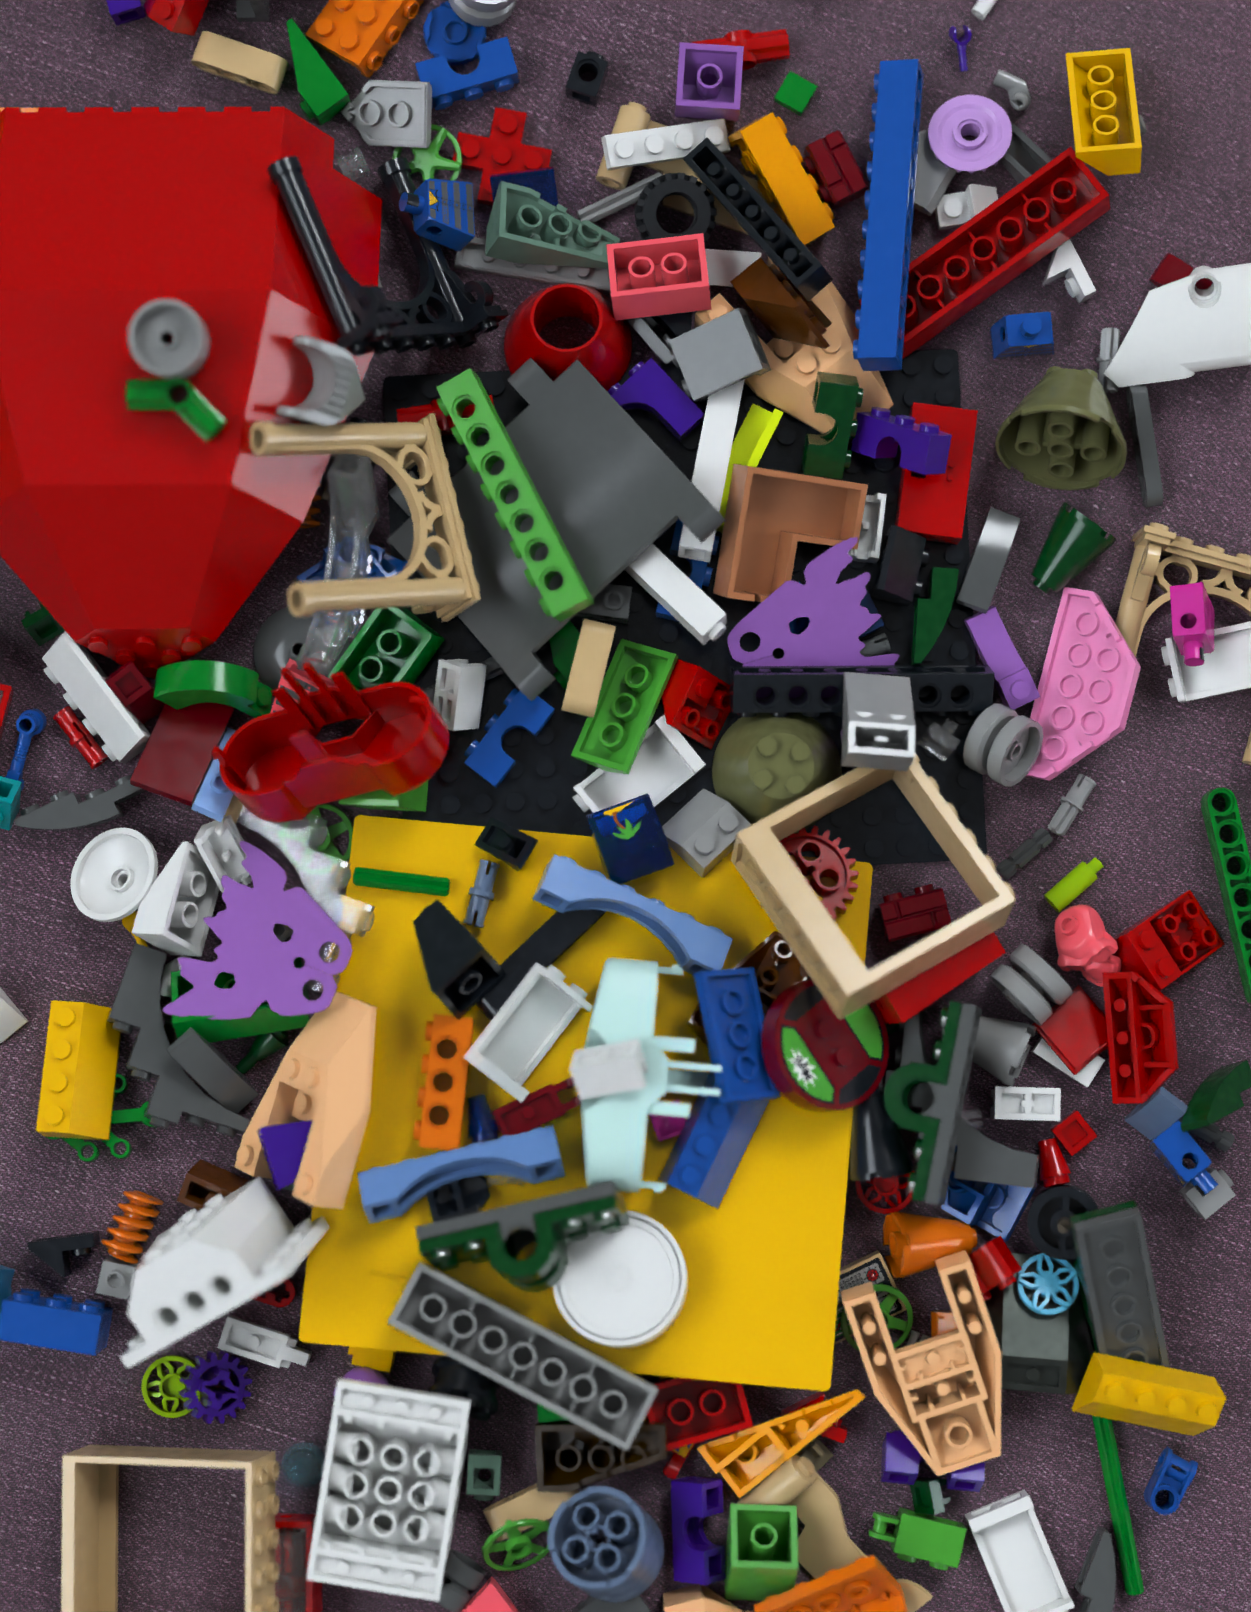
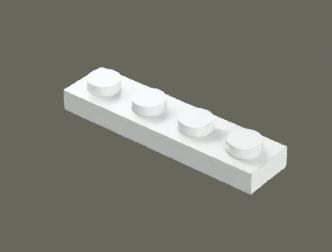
[601,118,730,170]

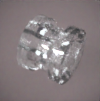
[335,147,372,182]

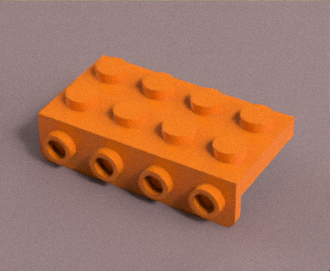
[305,0,424,78]
[753,1555,908,1612]

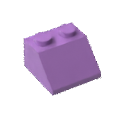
[675,42,744,121]

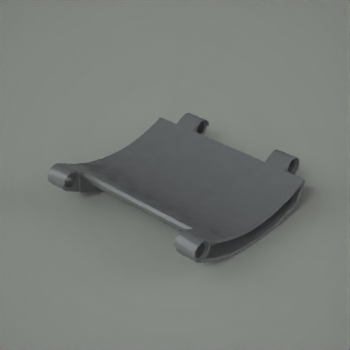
[387,357,726,701]

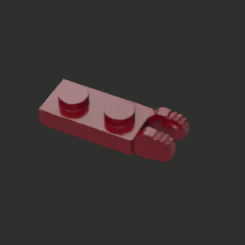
[492,1077,580,1136]

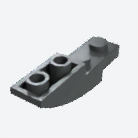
[14,774,147,831]

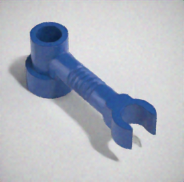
[5,709,47,791]

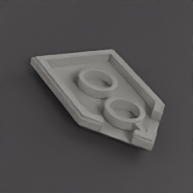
[341,80,432,148]
[914,129,957,216]

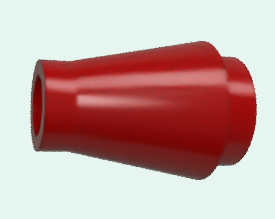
[1037,1138,1072,1188]

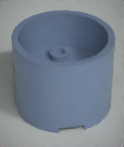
[548,1486,664,1603]

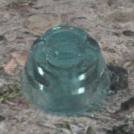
[282,1442,325,1488]

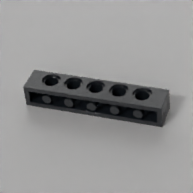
[683,137,833,302]

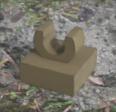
[795,1437,834,1472]

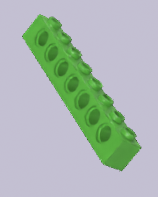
[436,368,595,622]

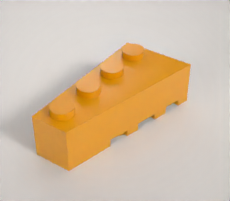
[728,112,835,245]

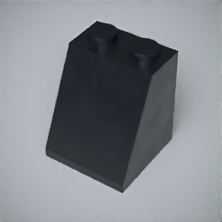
[413,899,507,1020]

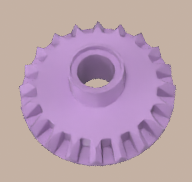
[928,95,1012,174]

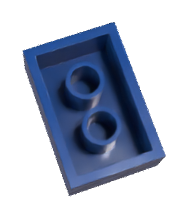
[0,1288,113,1356]

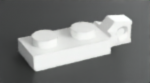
[217,1315,312,1368]

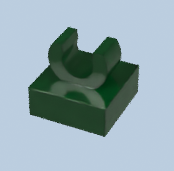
[21,602,65,647]
[910,1477,951,1515]

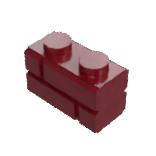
[802,130,869,210]
[877,883,952,942]

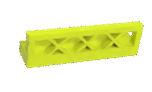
[716,403,784,533]

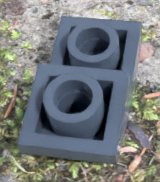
[1124,1086,1188,1140]

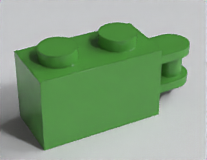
[868,1507,967,1570]

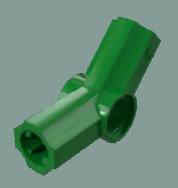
[126,378,228,442]

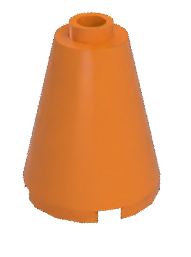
[883,1212,977,1278]

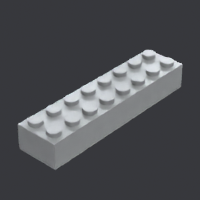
[387,1261,659,1451]

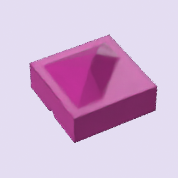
[649,1099,687,1142]

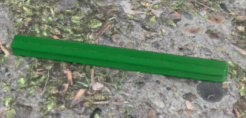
[1092,1416,1144,1596]

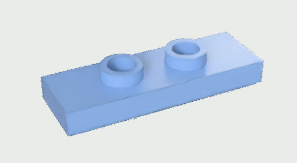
[191,727,236,822]

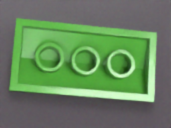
[571,639,678,775]

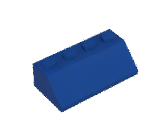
[658,1072,769,1209]

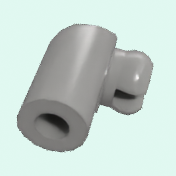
[993,69,1031,111]

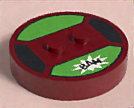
[761,979,889,1112]

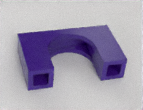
[607,358,705,442]

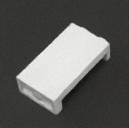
[1161,621,1251,703]
[572,714,706,839]
[463,962,593,1103]
[964,1489,1075,1612]

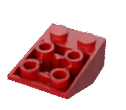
[1112,890,1225,991]

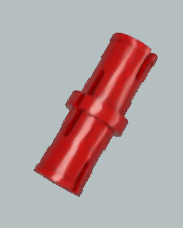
[53,706,109,769]

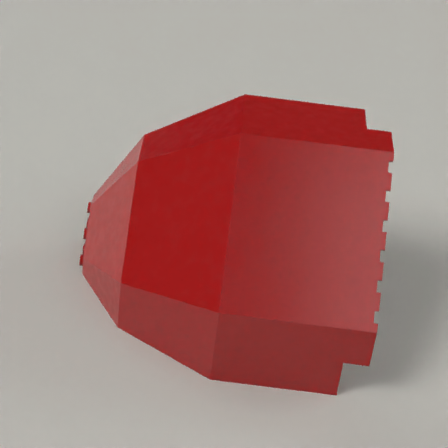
[0,106,382,679]

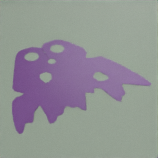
[727,537,900,698]
[163,841,352,1019]

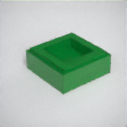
[774,71,817,116]

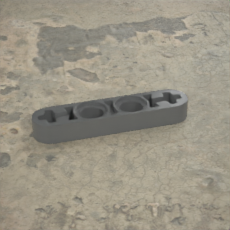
[1126,384,1163,508]

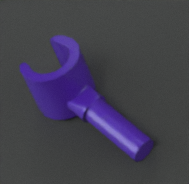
[949,25,972,72]

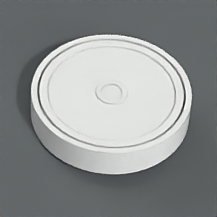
[553,1211,688,1348]

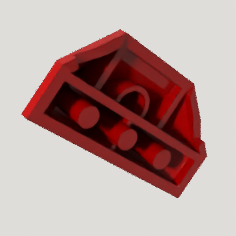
[1102,971,1179,1104]

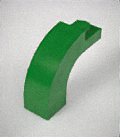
[154,660,273,718]

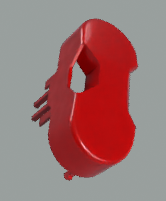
[212,662,449,822]

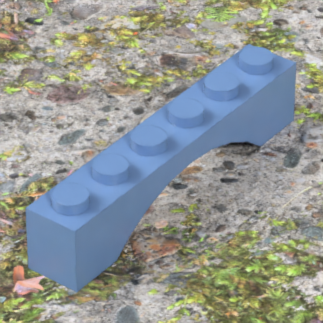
[532,854,733,975]
[358,1126,566,1224]

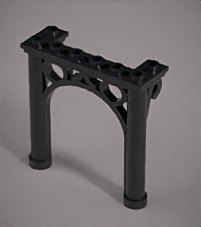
[267,156,509,356]

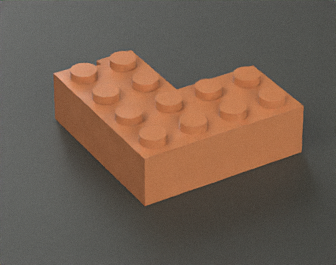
[713,464,868,602]

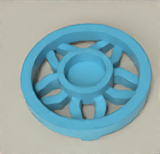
[1016,1253,1079,1316]

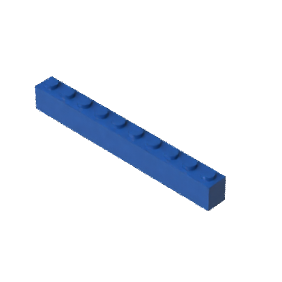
[853,59,924,371]

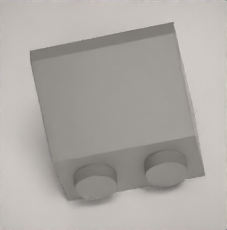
[657,788,751,878]

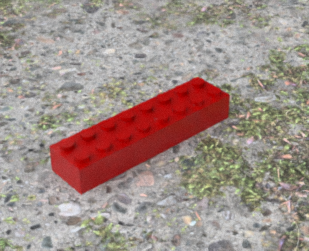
[858,147,1111,360]

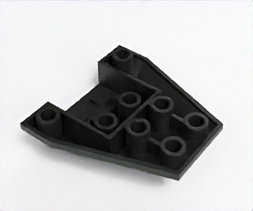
[985,1252,1094,1394]

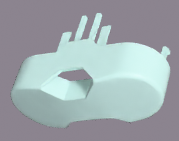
[580,957,722,1193]

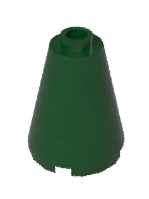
[1031,502,1117,594]

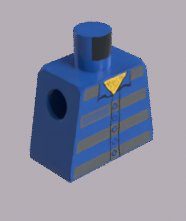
[399,179,475,252]
[990,312,1054,359]
[1149,1120,1219,1197]

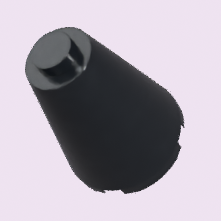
[848,1088,914,1181]

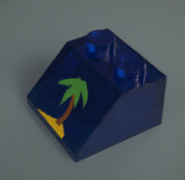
[586,793,674,885]

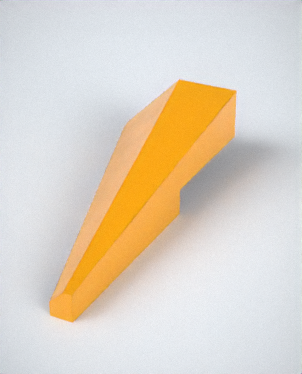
[697,1389,865,1499]

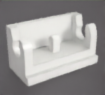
[705,249,761,287]
[848,493,887,563]
[433,659,487,731]
[193,815,252,894]
[569,1039,648,1100]
[990,1086,1061,1121]

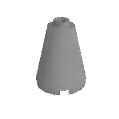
[941,1016,1037,1087]

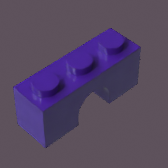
[851,407,952,475]
[881,1430,985,1492]
[670,1475,726,1585]

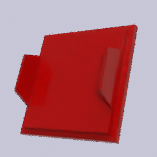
[1032,985,1108,1075]

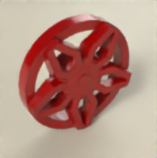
[855,1171,914,1214]

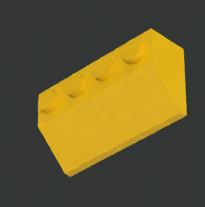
[1065,48,1142,176]
[36,1000,121,1141]
[1072,1352,1227,1436]

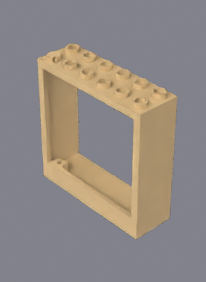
[731,753,1016,1020]
[61,1444,280,1612]

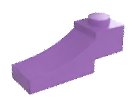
[964,606,1040,710]

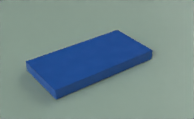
[694,967,781,1105]

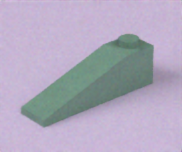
[485,181,620,269]

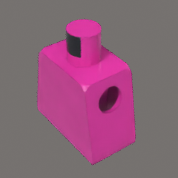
[1170,582,1214,667]

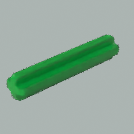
[353,867,450,896]

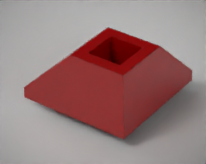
[662,659,731,749]

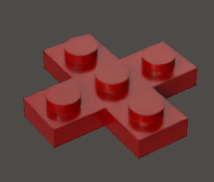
[453,107,552,206]

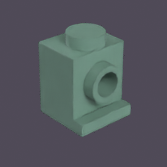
[466,1449,503,1501]

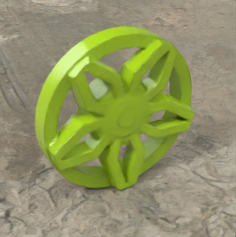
[141,1355,202,1418]

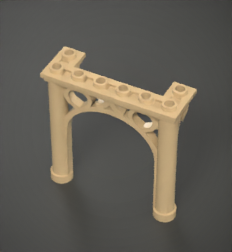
[250,413,481,622]
[1115,522,1251,765]

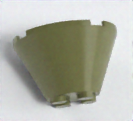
[995,366,1127,490]
[712,712,842,833]

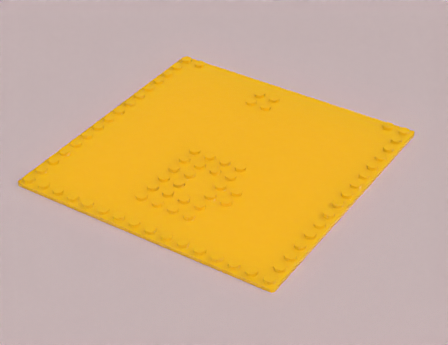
[299,815,873,1391]

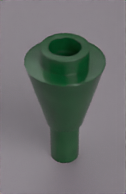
[236,1031,289,1075]

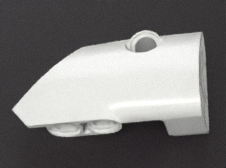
[1104,263,1251,387]

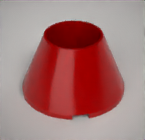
[504,284,632,391]

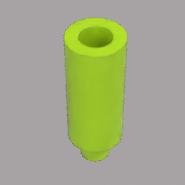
[1043,857,1104,913]

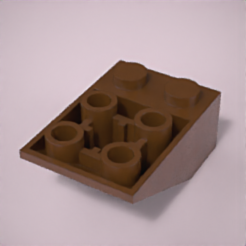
[730,257,830,349]

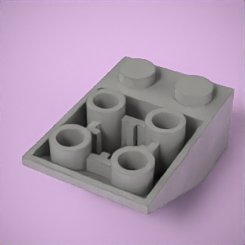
[841,672,915,771]

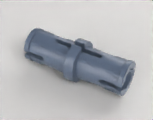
[463,859,500,928]

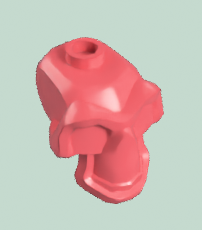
[1054,905,1121,987]

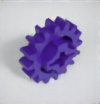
[179,1350,252,1424]

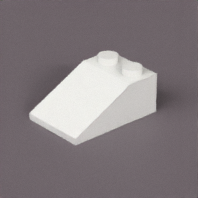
[132,841,220,957]

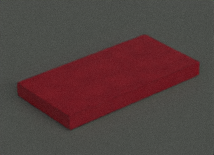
[130,703,236,807]

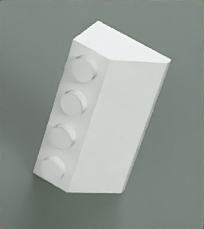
[42,632,151,764]

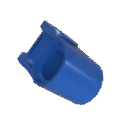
[1144,1447,1198,1515]

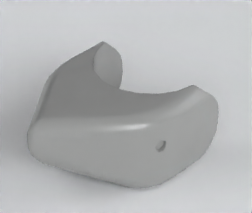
[276,336,366,425]

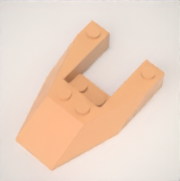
[694,257,894,443]
[234,991,376,1209]
[840,1250,1002,1476]

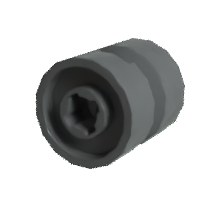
[436,1549,486,1612]

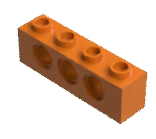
[413,1014,475,1151]

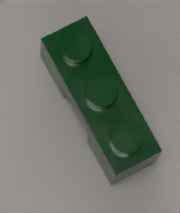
[801,371,863,479]

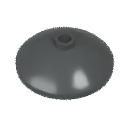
[253,607,350,690]

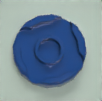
[424,1,487,65]

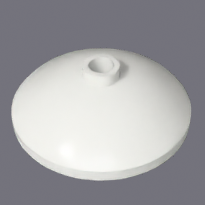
[70,828,158,922]

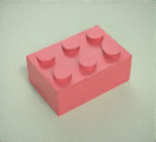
[606,233,712,321]

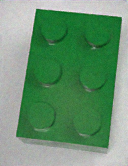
[327,607,445,691]

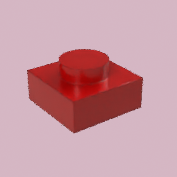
[1050,1110,1097,1156]

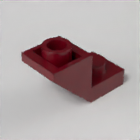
[105,660,165,724]

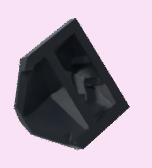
[427,1175,490,1223]

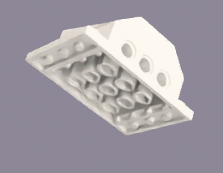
[120,1176,330,1369]
[306,1378,471,1602]

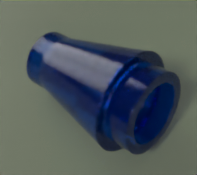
[467,1095,500,1143]

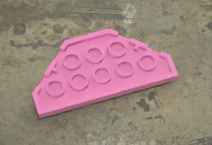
[1026,587,1141,781]

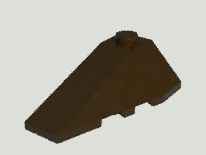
[535,1420,668,1492]

